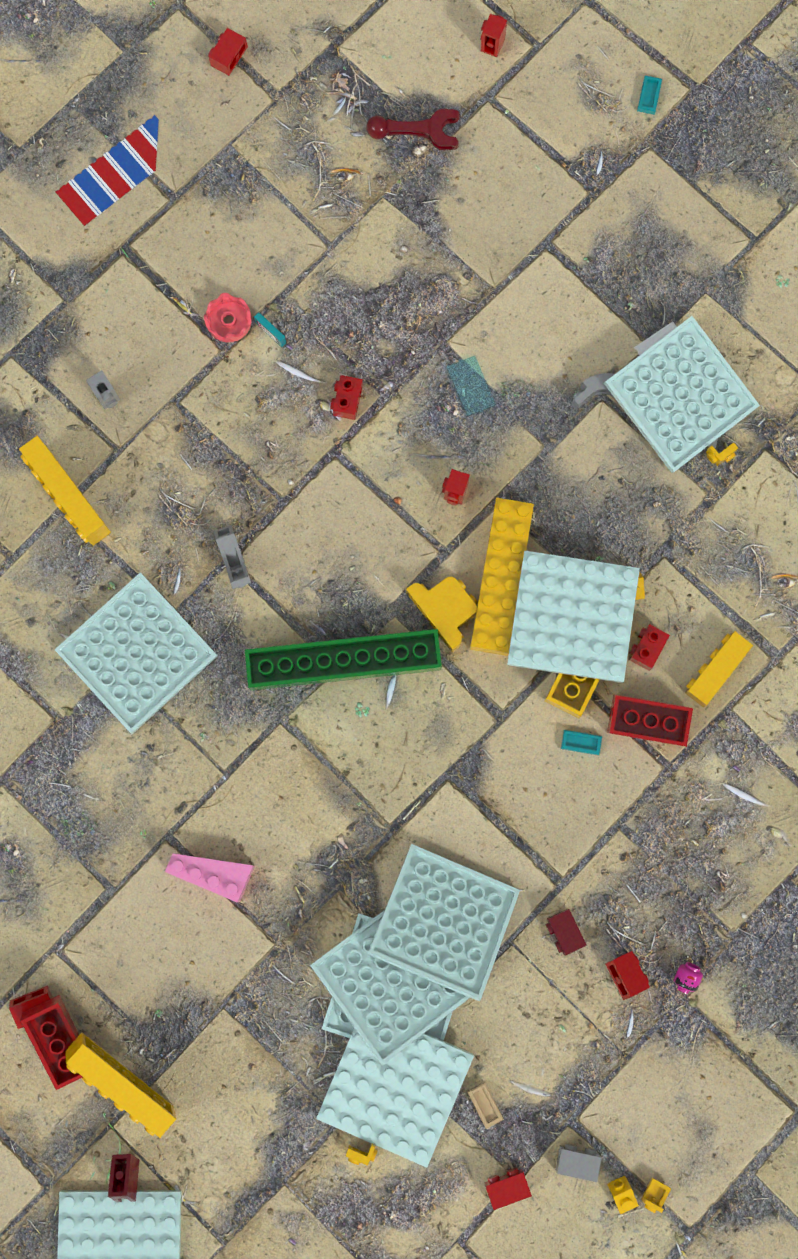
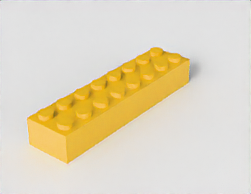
[470,498,534,656]

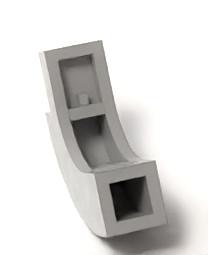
[571,373,615,410]
[213,525,251,589]

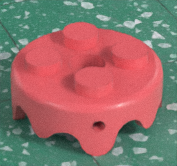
[204,293,252,342]

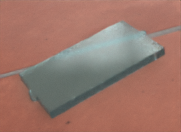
[447,356,496,417]

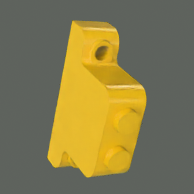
[406,577,478,652]

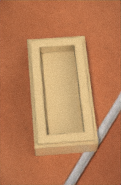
[467,1082,504,1129]

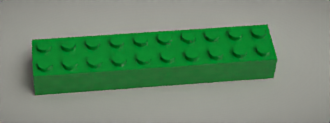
[245,629,442,691]

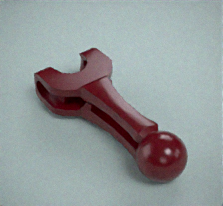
[366,109,460,150]

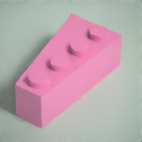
[165,854,255,903]

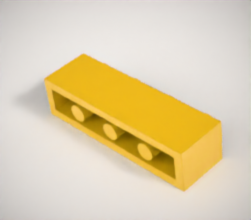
[685,631,753,707]

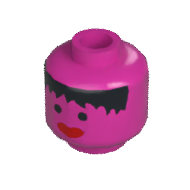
[674,962,703,994]

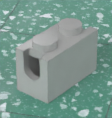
[86,370,120,410]
[555,1144,602,1182]

